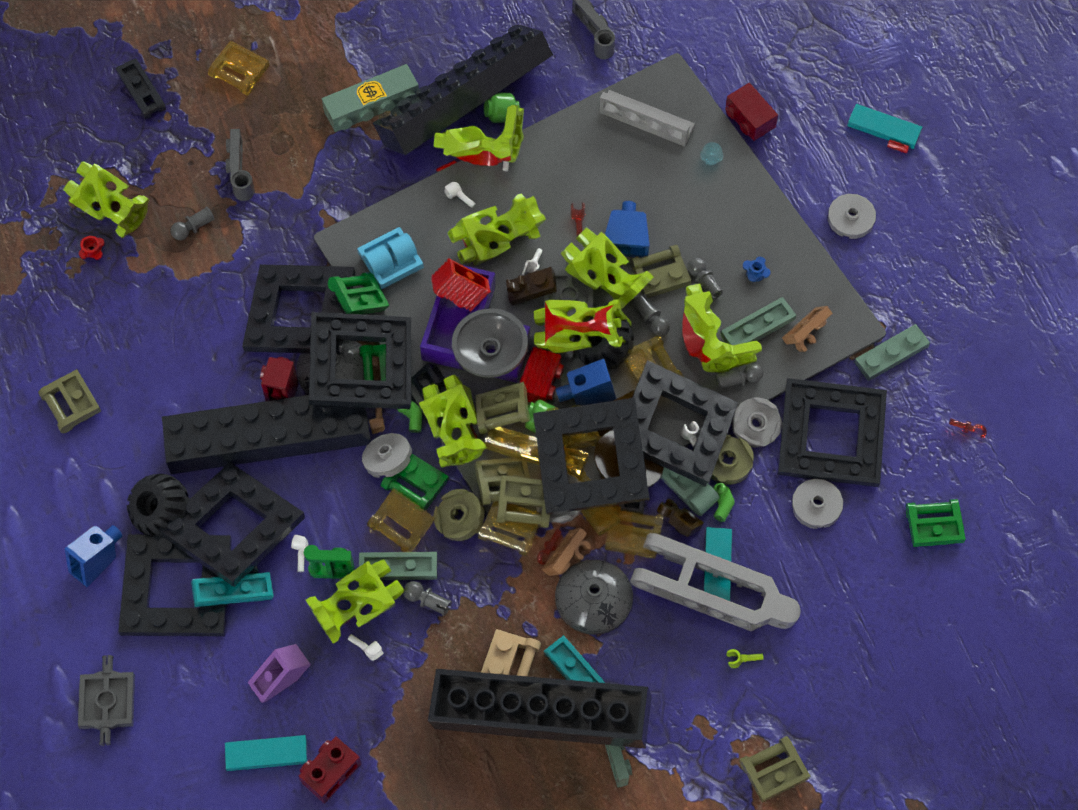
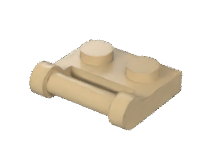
[481,629,541,676]

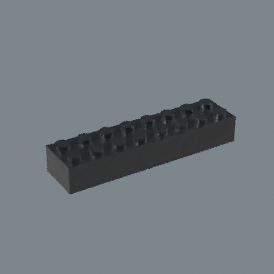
[373,24,553,155]
[162,395,371,474]
[428,669,652,749]

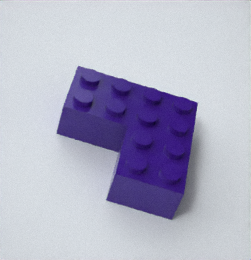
[420,265,530,383]

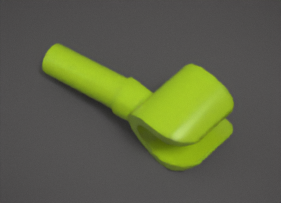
[726,649,763,668]

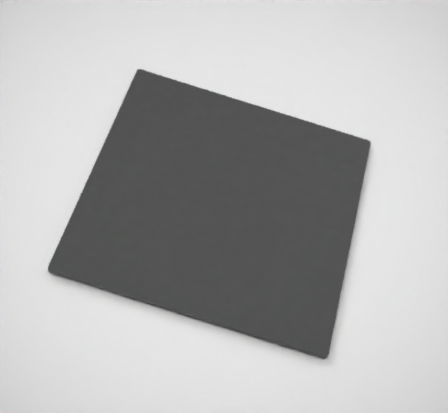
[314,53,886,544]

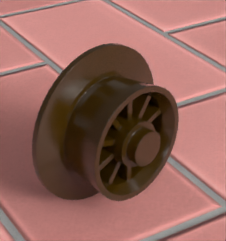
[594,430,664,488]

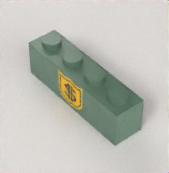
[322,64,419,132]

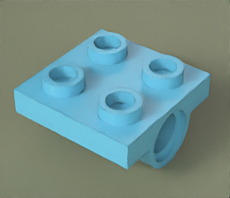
[357,227,424,290]

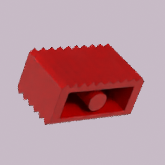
[431,258,491,312]
[519,347,564,403]

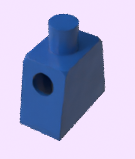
[605,201,649,258]
[556,359,617,406]
[65,525,123,587]

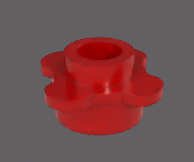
[79,236,105,260]

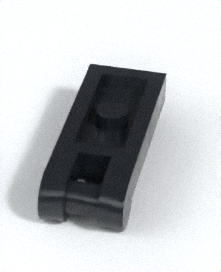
[115,58,167,120]

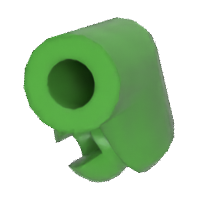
[397,400,422,433]
[713,483,735,522]

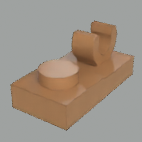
[782,306,833,352]
[541,528,591,576]

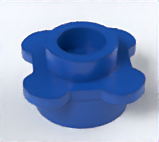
[742,257,771,282]

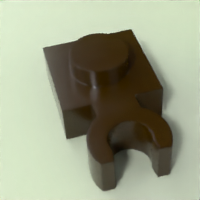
[656,498,704,537]

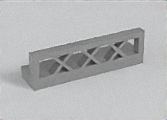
[599,90,695,147]

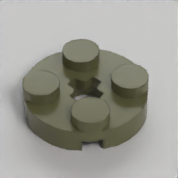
[711,435,754,485]
[434,489,485,541]

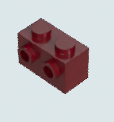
[725,82,778,141]
[260,357,299,401]
[299,736,361,804]

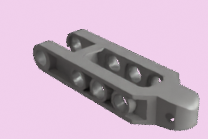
[630,533,800,631]

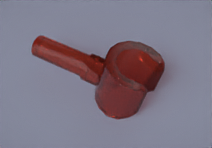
[571,202,585,236]

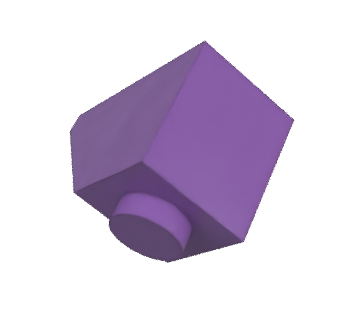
[248,644,311,703]

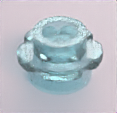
[700,142,724,165]

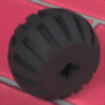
[573,316,634,370]
[127,474,190,537]

